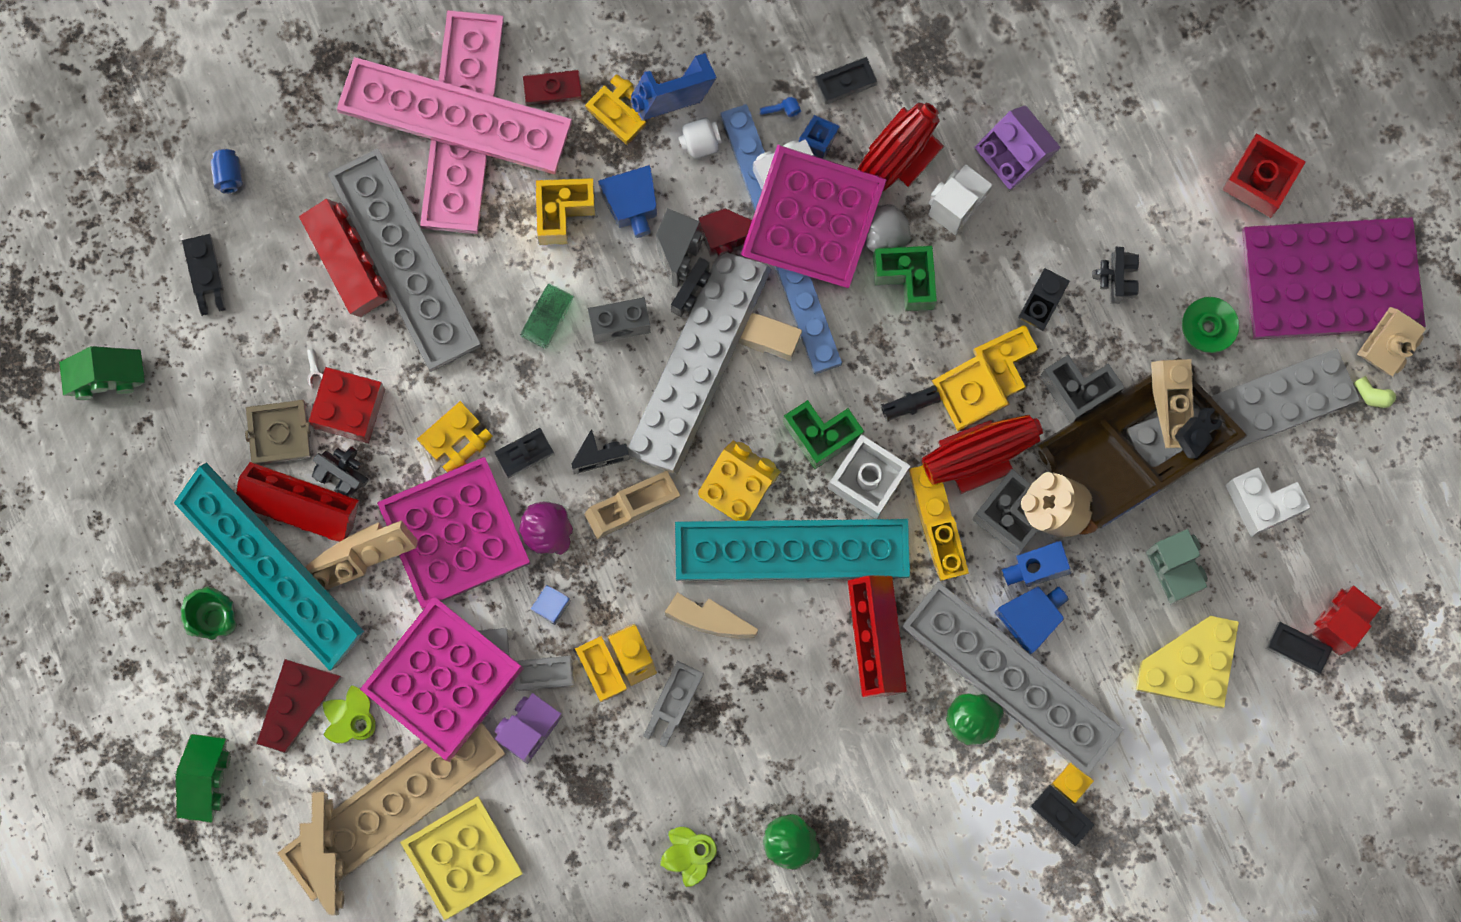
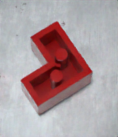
[1312,585,1382,656]

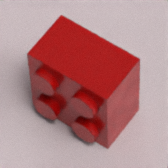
[1222,133,1306,218]
[308,367,386,444]

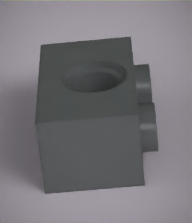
[588,297,651,344]

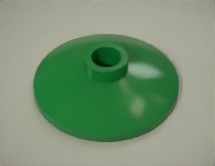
[1182,297,1239,353]

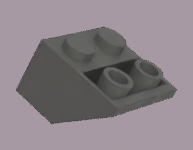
[656,208,703,288]

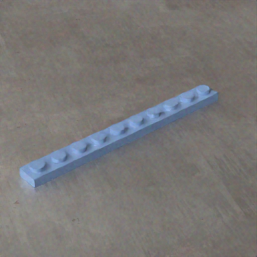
[720,104,842,375]

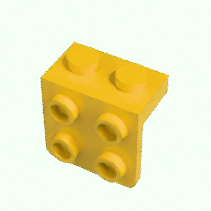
[698,440,781,521]

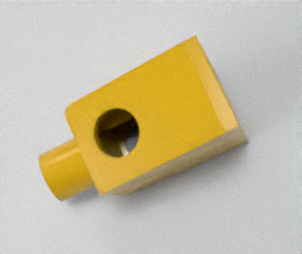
[607,624,657,686]

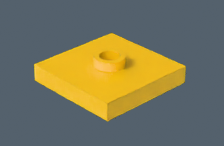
[932,353,1010,432]

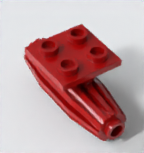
[857,103,945,193]
[921,415,1043,494]

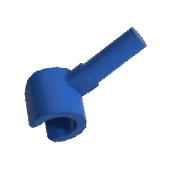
[760,97,801,117]

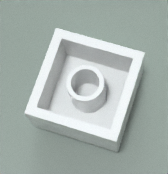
[828,434,910,519]

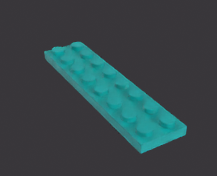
[174,462,365,671]
[675,519,910,581]

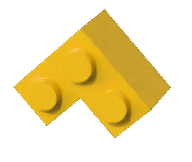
[536,178,595,245]

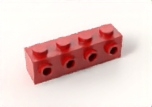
[299,198,389,317]
[236,462,359,542]
[848,575,907,697]

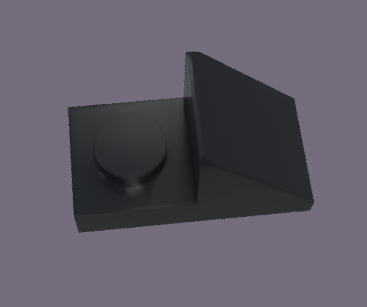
[571,429,630,475]

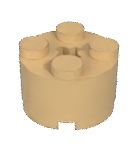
[1021,472,1092,538]

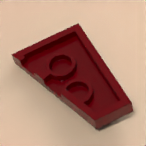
[256,659,342,753]

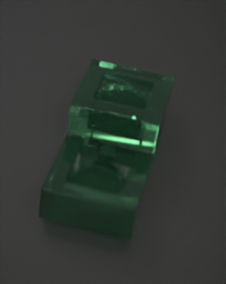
[520,283,574,349]

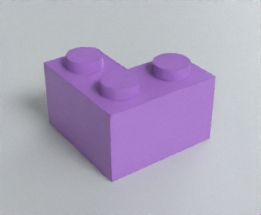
[494,693,563,764]

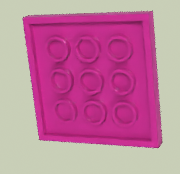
[741,145,886,288]
[377,457,531,610]
[360,597,524,762]

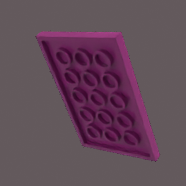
[1242,217,1426,340]

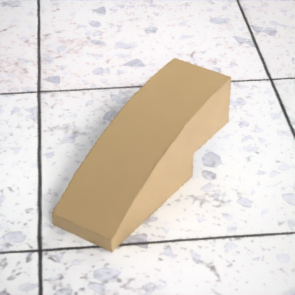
[738,313,802,361]
[584,471,681,539]
[665,592,758,638]

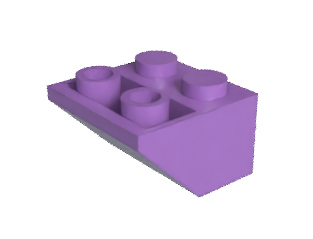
[974,105,1061,190]

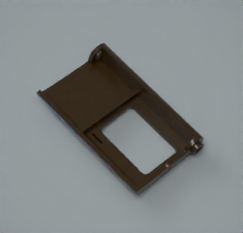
[1035,357,1247,529]

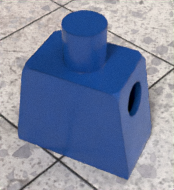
[598,165,657,238]
[1002,541,1071,587]
[994,586,1069,655]

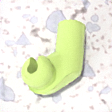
[1353,376,1396,408]

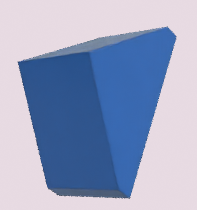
[798,115,840,159]

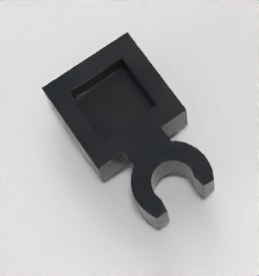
[1175,408,1222,458]

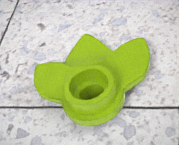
[322,686,376,744]
[660,827,717,887]

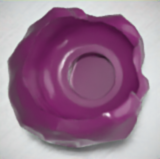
[519,501,573,555]

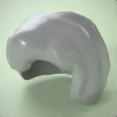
[865,204,911,252]

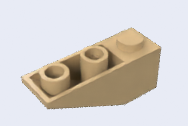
[1151,359,1194,448]

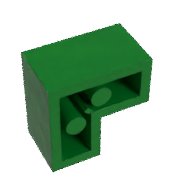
[873,246,937,312]
[59,346,145,400]
[782,400,865,470]
[175,734,231,823]

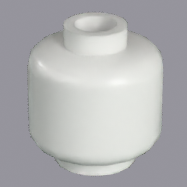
[679,118,722,159]

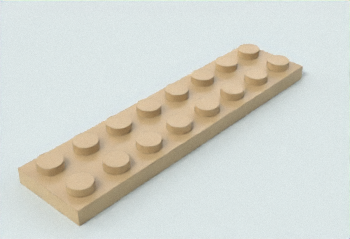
[277,722,506,901]

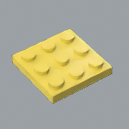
[400,796,523,921]

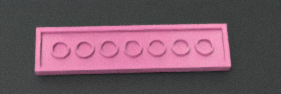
[420,10,504,234]
[337,57,572,175]

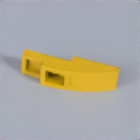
[908,465,969,581]

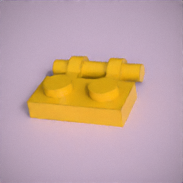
[585,74,654,145]
[417,401,493,472]

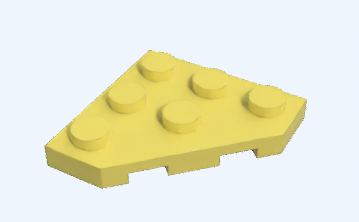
[1136,616,1239,709]

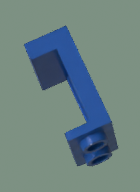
[631,53,717,121]

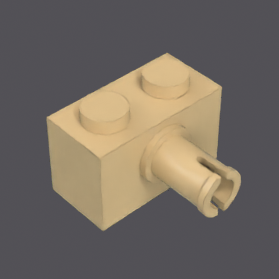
[1357,307,1426,377]

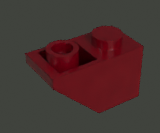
[698,208,752,257]

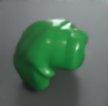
[181,586,237,640]
[946,693,1004,746]
[763,814,820,870]

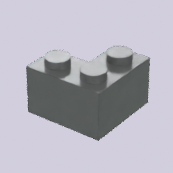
[1040,354,1125,423]
[972,469,1038,556]

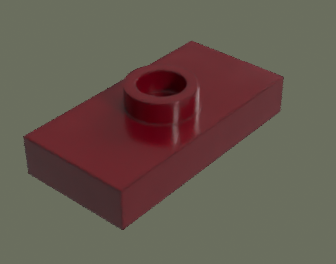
[523,70,582,106]

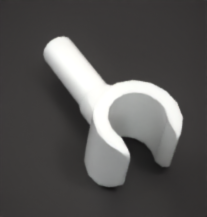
[307,349,323,388]

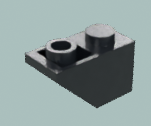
[1018,268,1070,331]

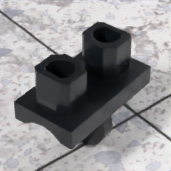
[1092,246,1139,304]
[494,428,554,479]
[312,447,369,497]

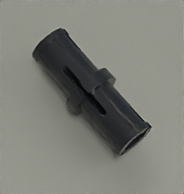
[880,385,941,422]

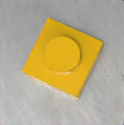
[1051,763,1094,804]

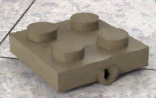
[245,400,311,465]

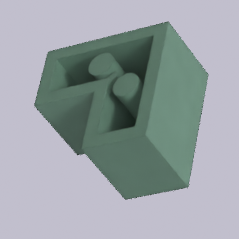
[1146,529,1208,605]

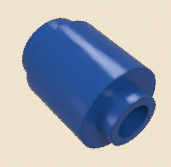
[211,149,243,194]

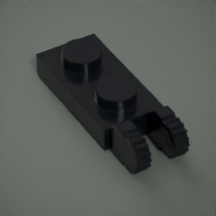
[182,234,226,316]

